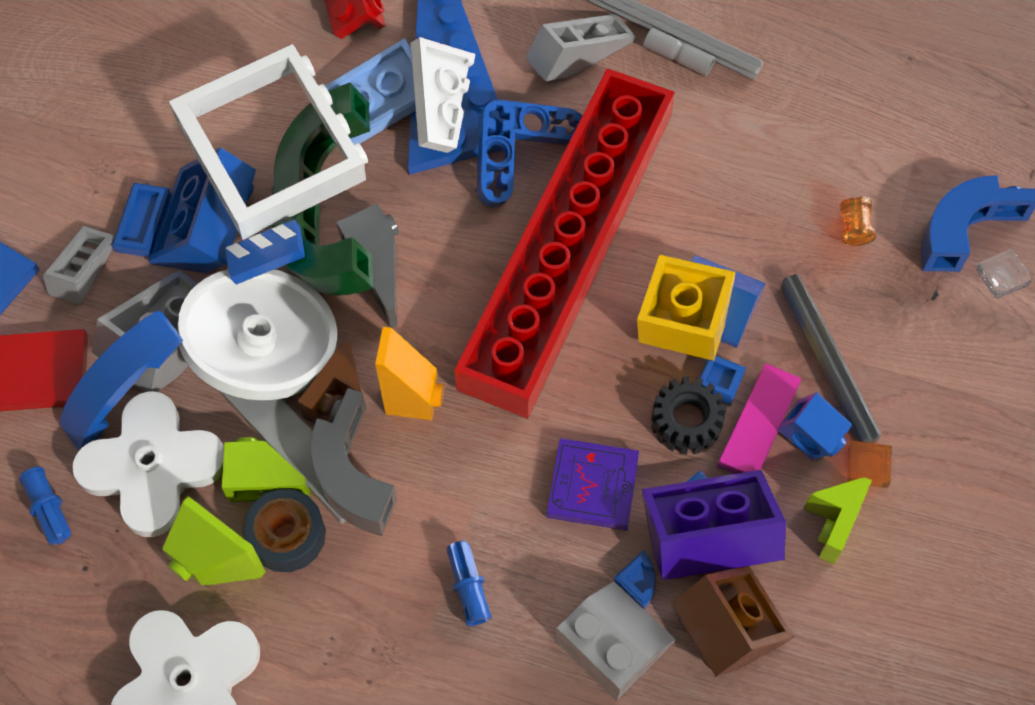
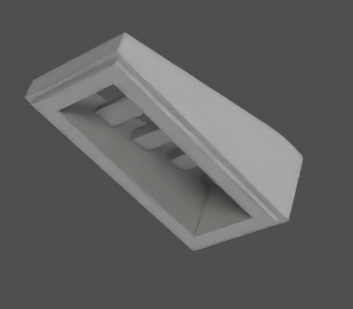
[43,226,115,305]

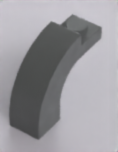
[311,388,397,536]

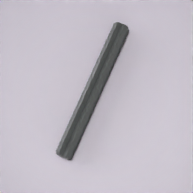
[781,274,881,446]

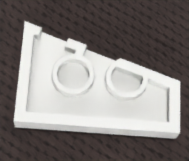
[411,37,475,153]

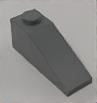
[337,204,399,328]

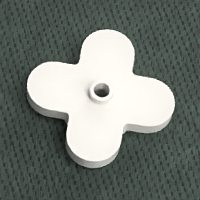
[73,391,224,537]
[111,610,260,705]

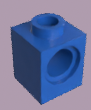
[777,392,852,460]

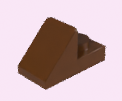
[298,340,361,424]

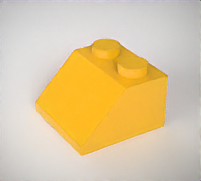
[637,255,735,361]

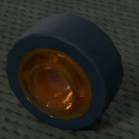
[243,489,326,572]

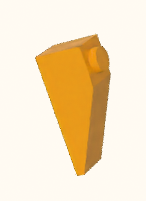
[375,327,444,421]

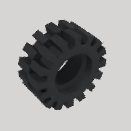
[651,376,726,455]

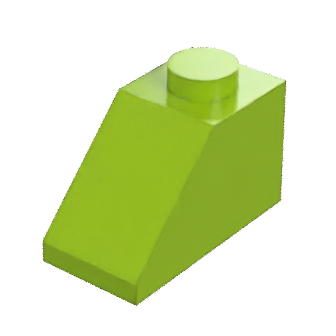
[222,437,310,503]

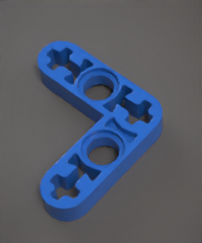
[477,100,582,207]

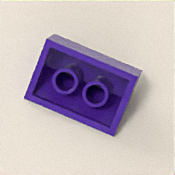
[642,470,786,580]

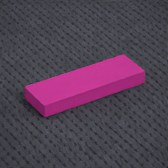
[718,363,802,474]

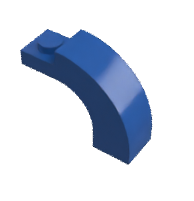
[921,175,1035,272]

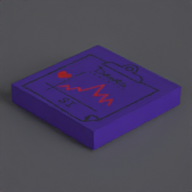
[547,438,639,531]

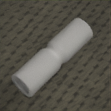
[643,28,716,76]

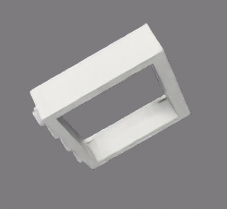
[169,44,368,240]

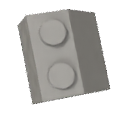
[555,582,676,701]

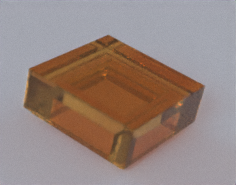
[847,441,892,488]

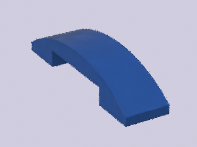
[59,311,183,450]

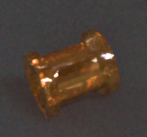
[839,197,876,246]

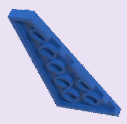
[408,0,505,175]

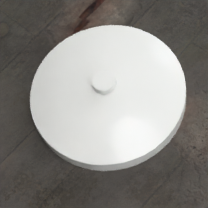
[177,269,337,400]

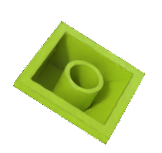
[162,496,266,586]

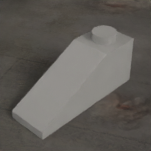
[525,14,636,81]

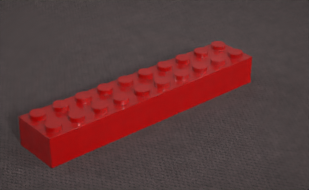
[454,68,675,419]

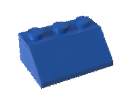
[148,147,256,273]

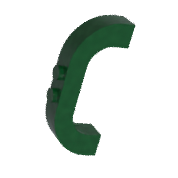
[272,82,373,296]

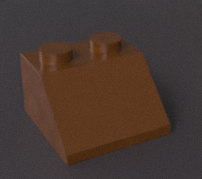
[671,566,794,677]

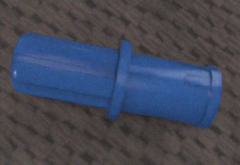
[19,467,72,545]
[446,541,492,627]

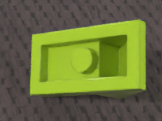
[804,477,872,564]

